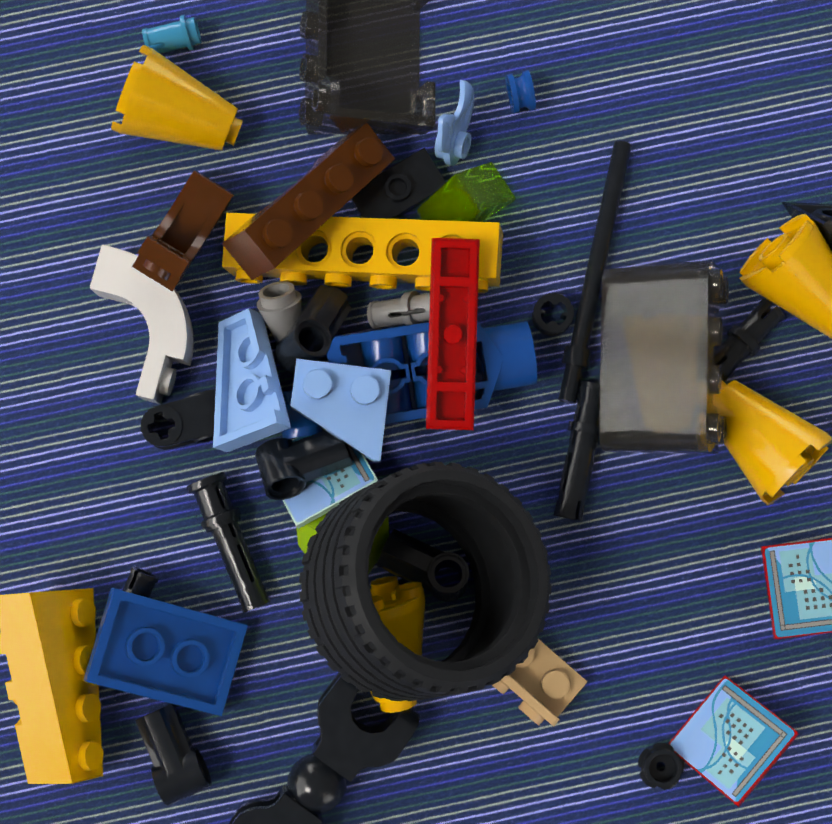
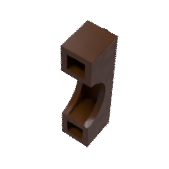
[222,123,395,280]

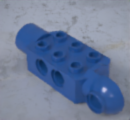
[281,321,537,439]

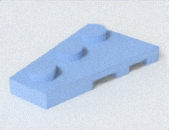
[213,308,291,452]

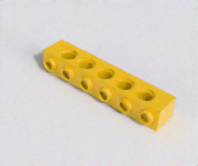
[222,213,503,293]

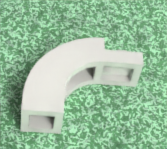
[90,245,194,404]

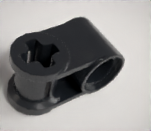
[141,389,216,450]

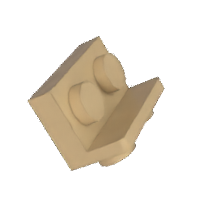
[492,639,588,727]

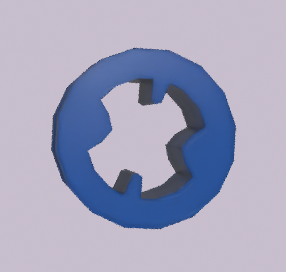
[505,70,536,114]

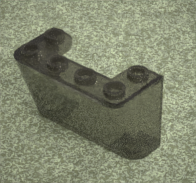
[299,0,435,135]
[599,260,729,454]

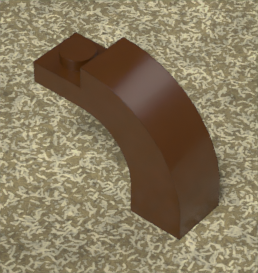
[132,170,234,292]

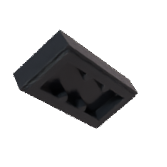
[350,148,448,219]

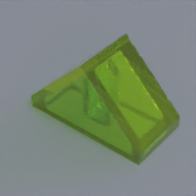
[417,162,516,222]

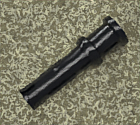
[186,472,271,613]

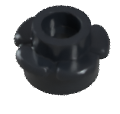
[638,743,684,790]

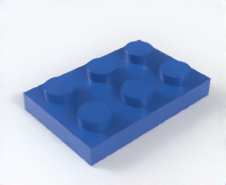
[83,588,248,716]

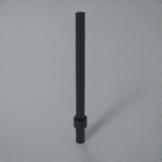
[558,141,632,404]

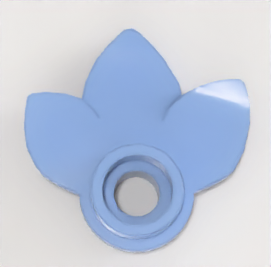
[435,80,474,166]

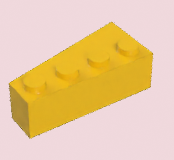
[0,588,104,784]

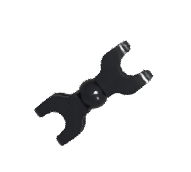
[228,672,420,824]

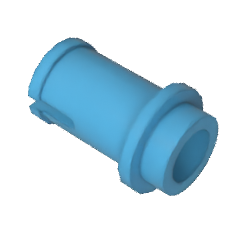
[142,15,202,54]

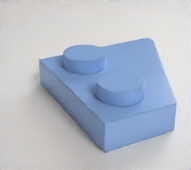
[291,358,391,462]

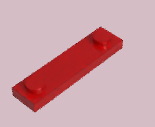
[426,238,480,430]

